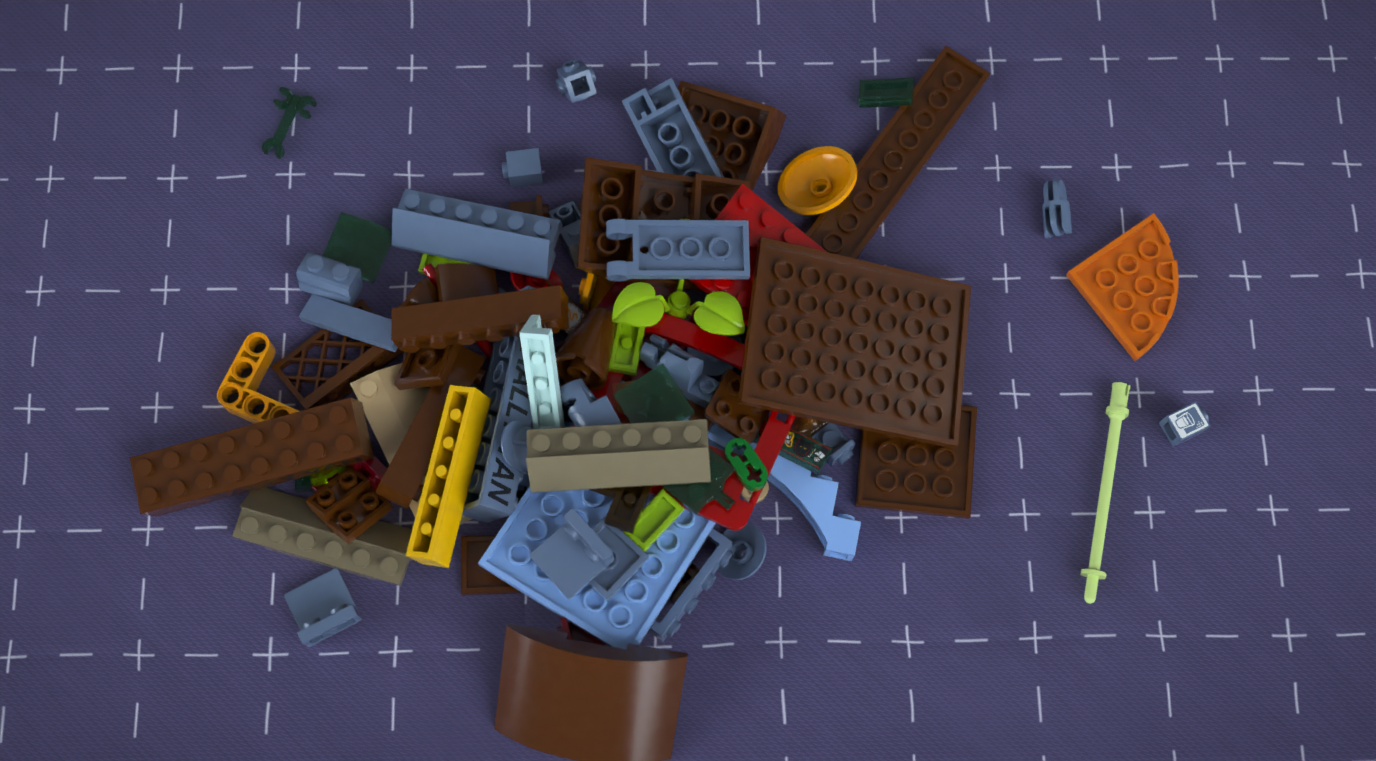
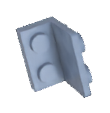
[530,508,615,599]
[284,568,363,647]

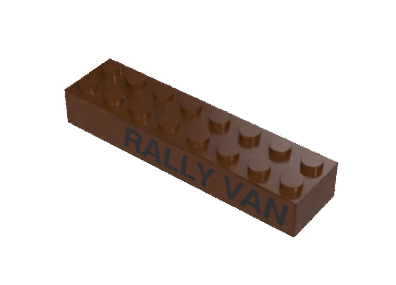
[130,397,374,517]

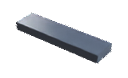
[299,294,398,352]

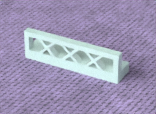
[519,315,565,429]

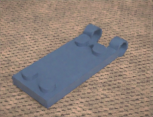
[606,219,750,282]

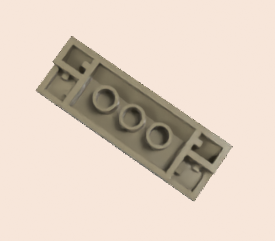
[526,419,711,493]
[232,488,412,586]

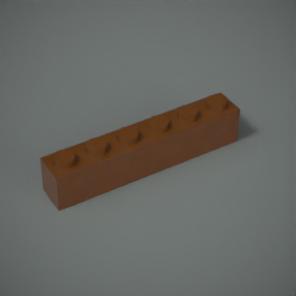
[391,285,569,353]
[375,345,486,509]

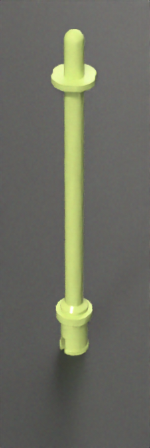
[1080,382,1131,604]

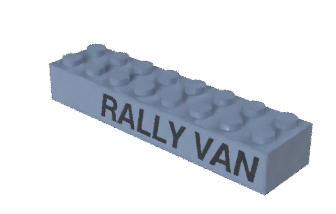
[462,286,536,523]

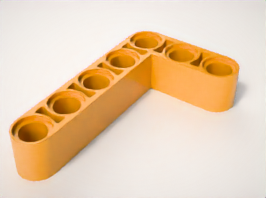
[217,332,299,424]

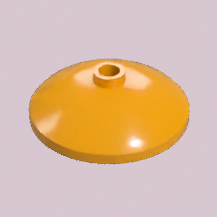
[778,146,857,215]

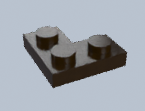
[588,486,653,534]

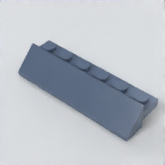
[622,78,724,177]
[392,189,563,280]

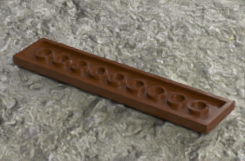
[806,46,991,259]

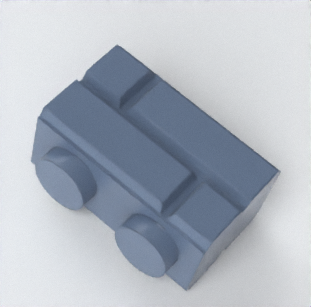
[296,252,363,306]

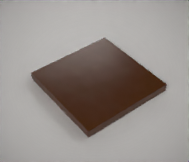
[855,405,977,519]

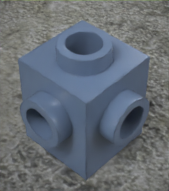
[555,60,597,103]

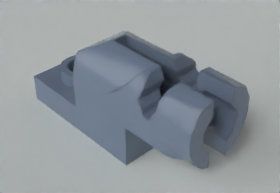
[639,333,720,408]
[560,379,622,427]

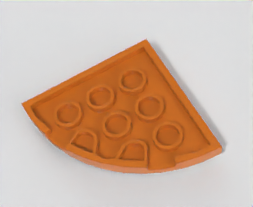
[1066,213,1179,361]

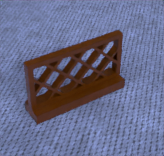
[272,299,404,410]

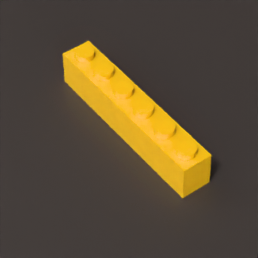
[406,385,491,568]

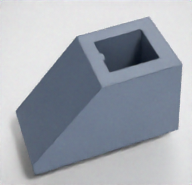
[548,201,581,269]

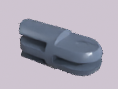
[1042,179,1072,238]

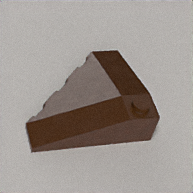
[678,81,787,191]

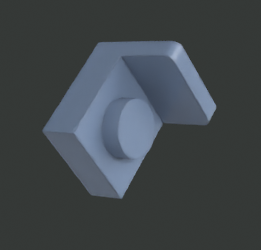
[810,423,856,466]

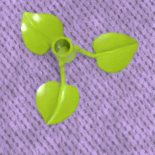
[612,219,745,336]

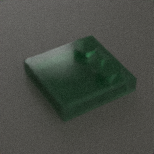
[613,364,695,424]

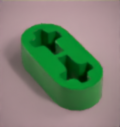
[724,438,768,491]

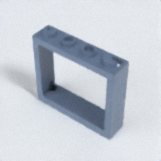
[648,529,734,642]

